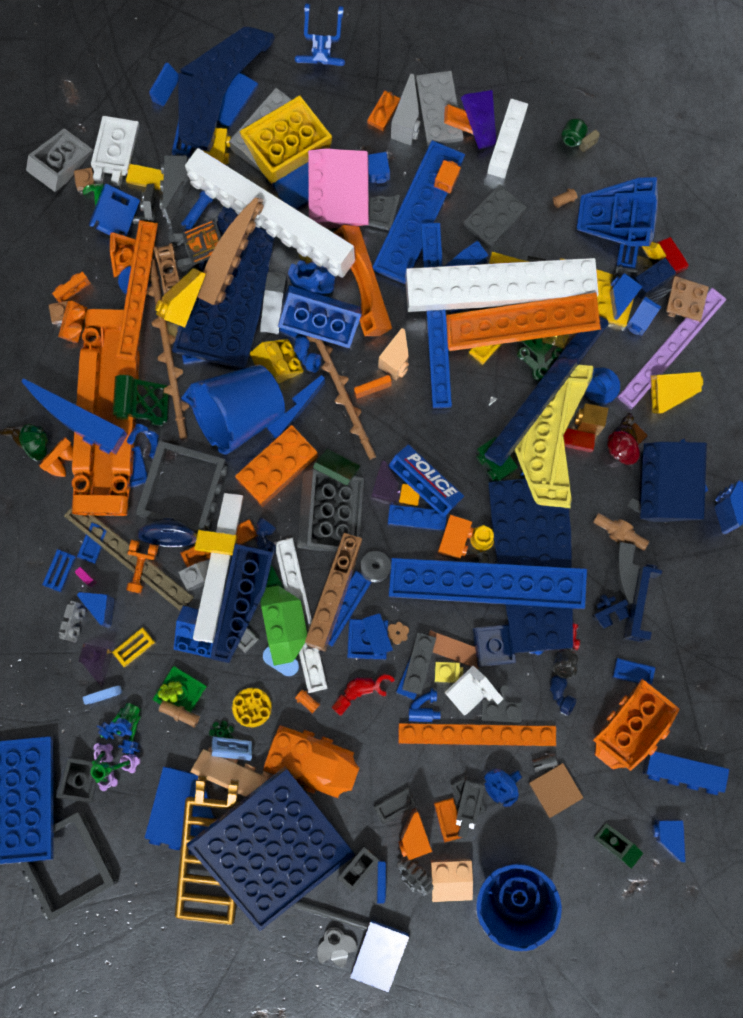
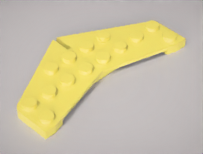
[514,365,594,508]

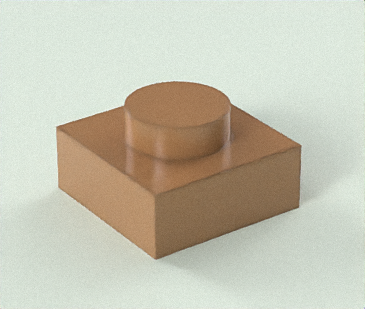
[74,168,95,191]
[49,301,67,325]

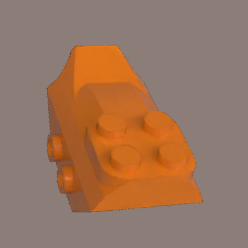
[593,679,680,771]
[263,725,359,798]

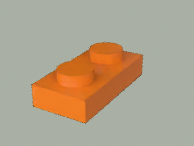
[52,271,91,302]

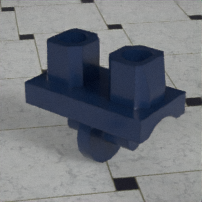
[592,594,629,629]

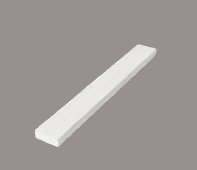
[193,493,244,643]
[274,538,328,693]

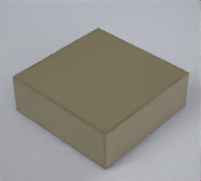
[579,130,600,152]

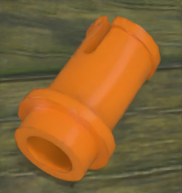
[295,689,320,713]

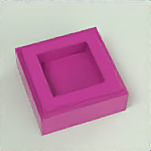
[75,567,97,587]

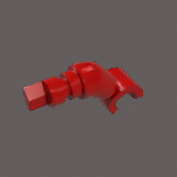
[331,673,395,716]

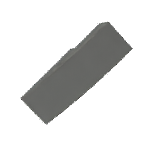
[615,542,640,605]

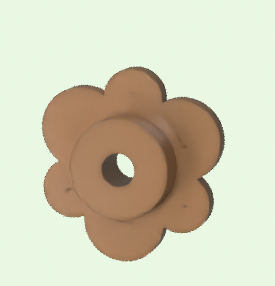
[388,622,409,645]

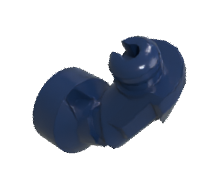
[255,518,276,555]
[550,675,577,716]

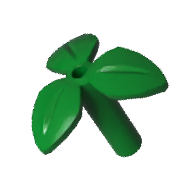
[83,184,104,206]

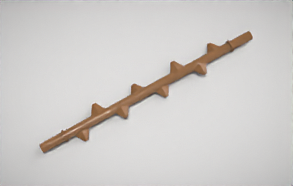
[146,259,189,439]
[306,336,376,460]

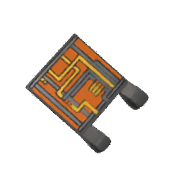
[169,219,221,272]

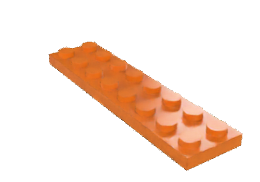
[446,292,601,351]

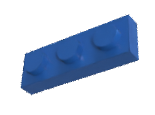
[388,505,447,531]

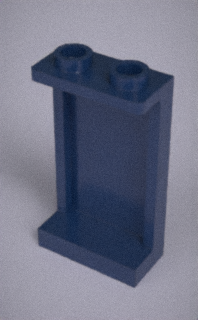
[623,564,663,643]

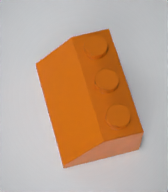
[398,808,432,860]

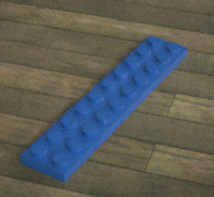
[389,558,587,609]

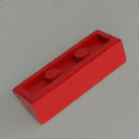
[563,428,595,453]

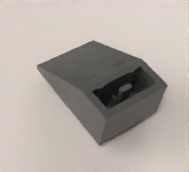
[159,156,191,223]

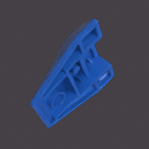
[577,177,658,246]

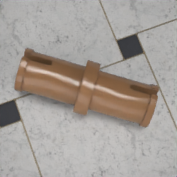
[159,700,200,728]

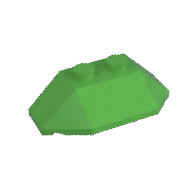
[260,586,307,666]

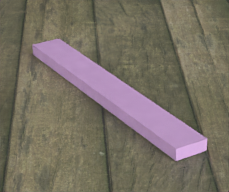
[617,288,726,410]

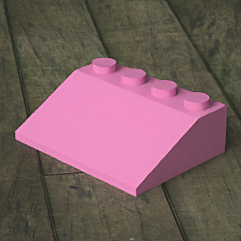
[308,149,369,229]

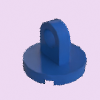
[584,368,620,405]
[484,768,523,807]

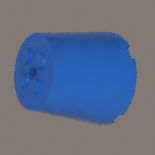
[189,365,285,455]
[477,863,562,951]

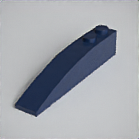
[210,543,274,663]

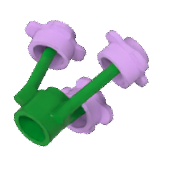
[91,743,140,791]

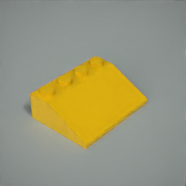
[239,95,332,184]

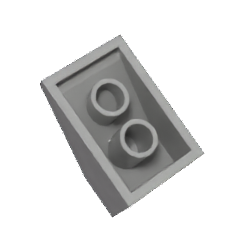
[391,73,421,145]
[26,128,93,192]

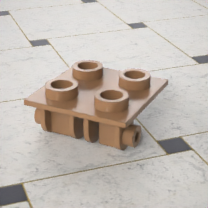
[666,276,709,322]

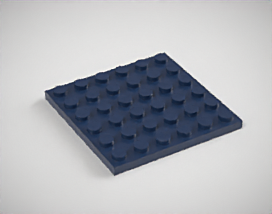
[187,767,355,931]

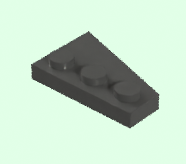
[368,195,400,231]

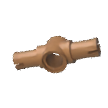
[593,513,650,551]

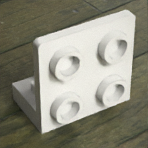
[445,666,503,715]

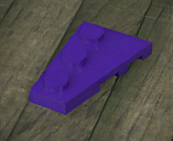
[461,90,497,149]

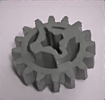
[396,857,434,896]

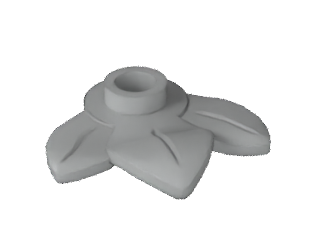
[317,927,357,968]

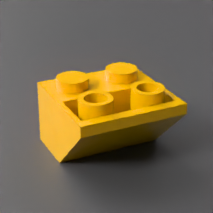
[249,339,304,384]

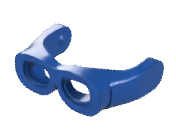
[127,424,159,459]

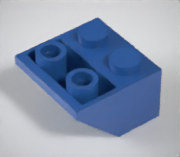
[174,606,220,658]

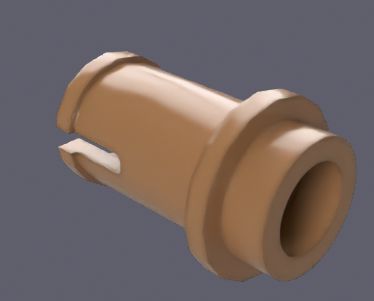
[553,188,578,208]

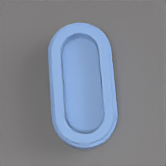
[263,647,299,676]
[82,685,122,705]

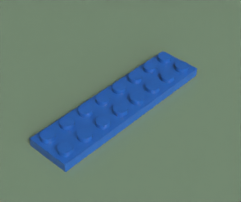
[373,140,465,285]

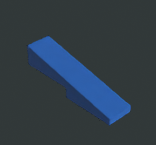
[267,375,325,439]

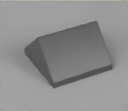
[56,757,96,803]

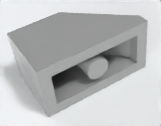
[178,559,210,592]

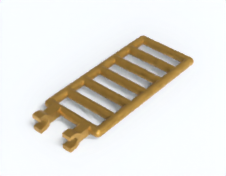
[175,775,239,925]

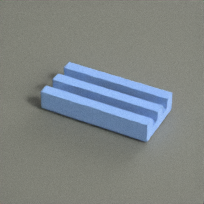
[211,736,252,761]

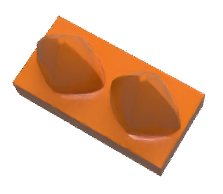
[367,91,401,131]
[58,301,87,343]
[38,437,73,477]

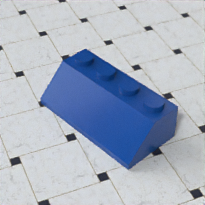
[278,285,362,348]

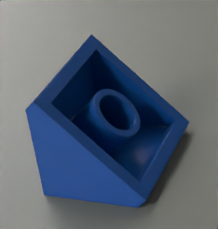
[77,592,115,628]

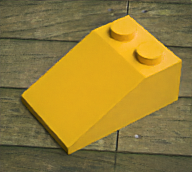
[155,268,206,327]

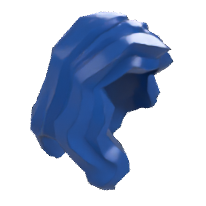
[288,261,335,295]

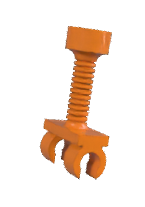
[126,540,158,593]

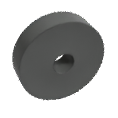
[360,551,391,583]

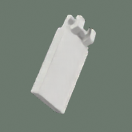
[91,116,140,188]

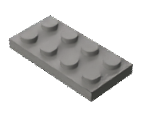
[415,71,463,146]

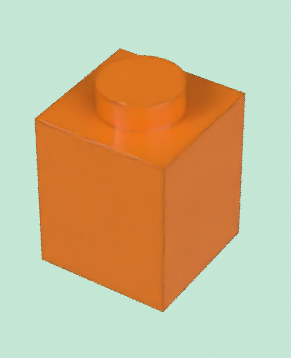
[434,160,461,194]

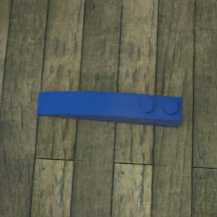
[21,378,127,454]

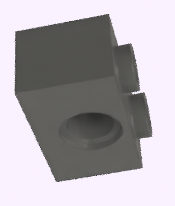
[337,845,379,892]

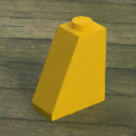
[650,372,703,413]

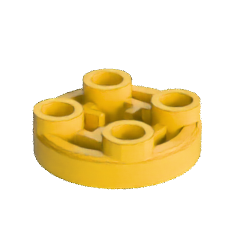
[232,688,272,727]

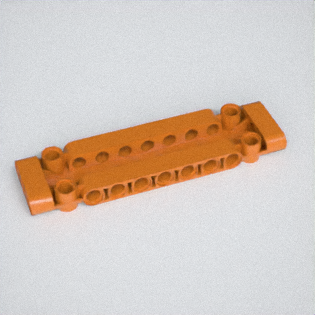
[72,309,140,516]

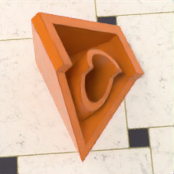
[110,232,136,278]

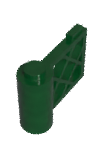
[113,375,168,426]

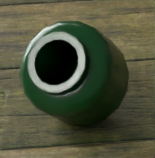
[561,119,589,147]

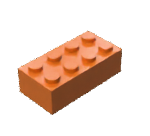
[235,425,318,508]

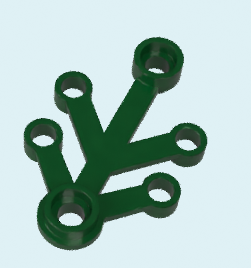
[517,335,564,382]

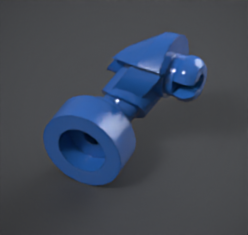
[294,336,321,373]

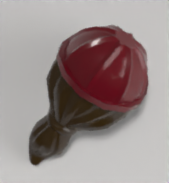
[607,413,640,465]

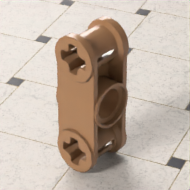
[154,243,181,295]

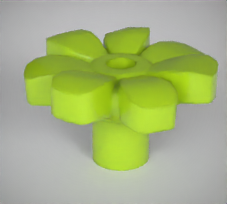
[158,681,183,703]

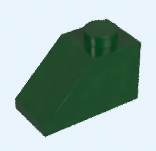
[594,823,644,869]

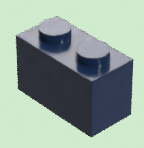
[634,258,676,300]

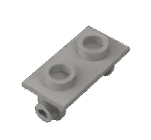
[58,601,87,643]

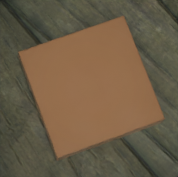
[529,763,583,818]

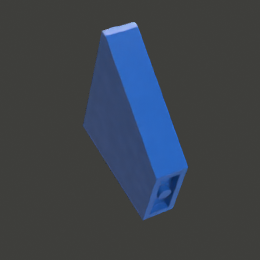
[144,766,216,855]

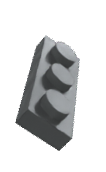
[402,633,436,695]

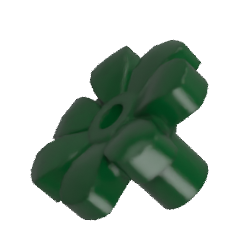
[209,721,234,746]

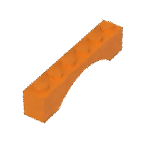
[333,225,392,336]

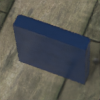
[473,625,516,667]

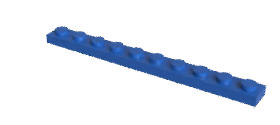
[421,223,452,409]

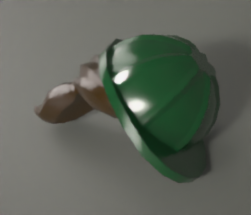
[0,424,48,461]

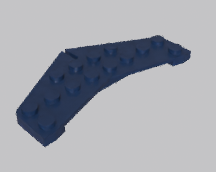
[178,27,275,152]

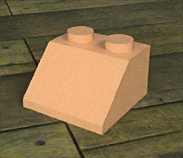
[378,328,409,381]
[430,858,473,902]

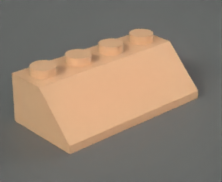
[191,747,273,797]

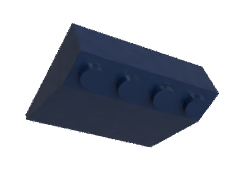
[640,442,707,522]

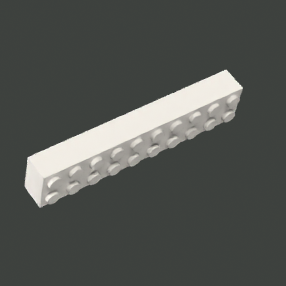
[185,148,355,278]
[405,258,598,312]

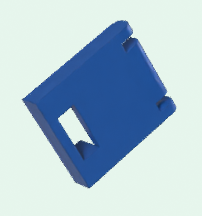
[89,184,140,236]

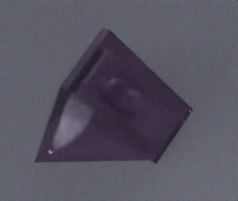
[78,643,113,688]

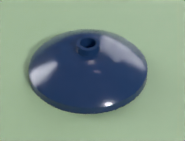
[138,518,197,547]

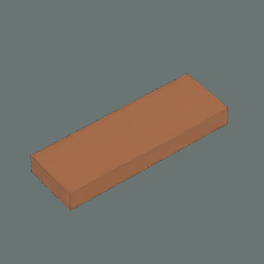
[428,631,479,669]

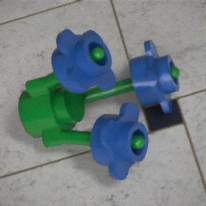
[96,703,141,755]

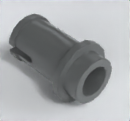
[613,265,638,280]
[532,753,558,772]

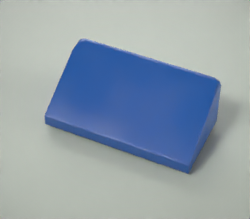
[149,62,178,106]
[362,613,393,657]

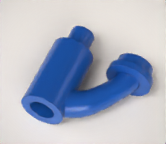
[409,688,441,722]

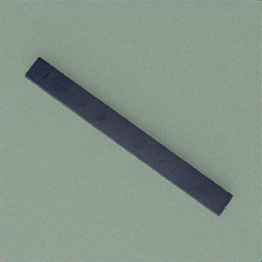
[484,316,609,466]

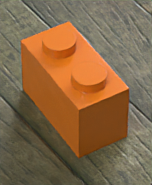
[437,515,474,560]

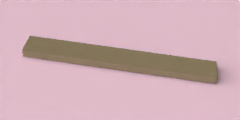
[64,507,194,611]

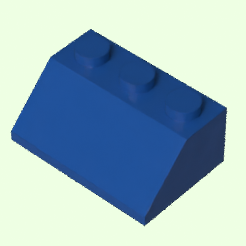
[714,480,743,535]

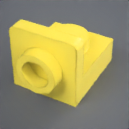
[434,662,463,683]

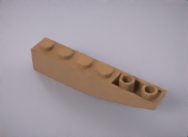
[197,197,264,305]
[305,533,363,652]

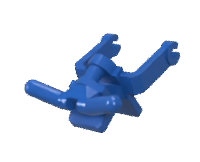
[294,4,345,66]

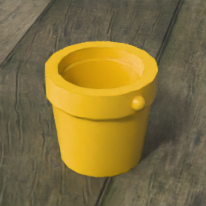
[470,525,494,552]

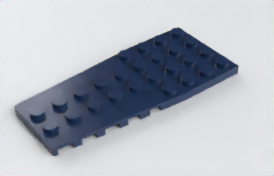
[172,206,275,369]
[488,478,573,653]

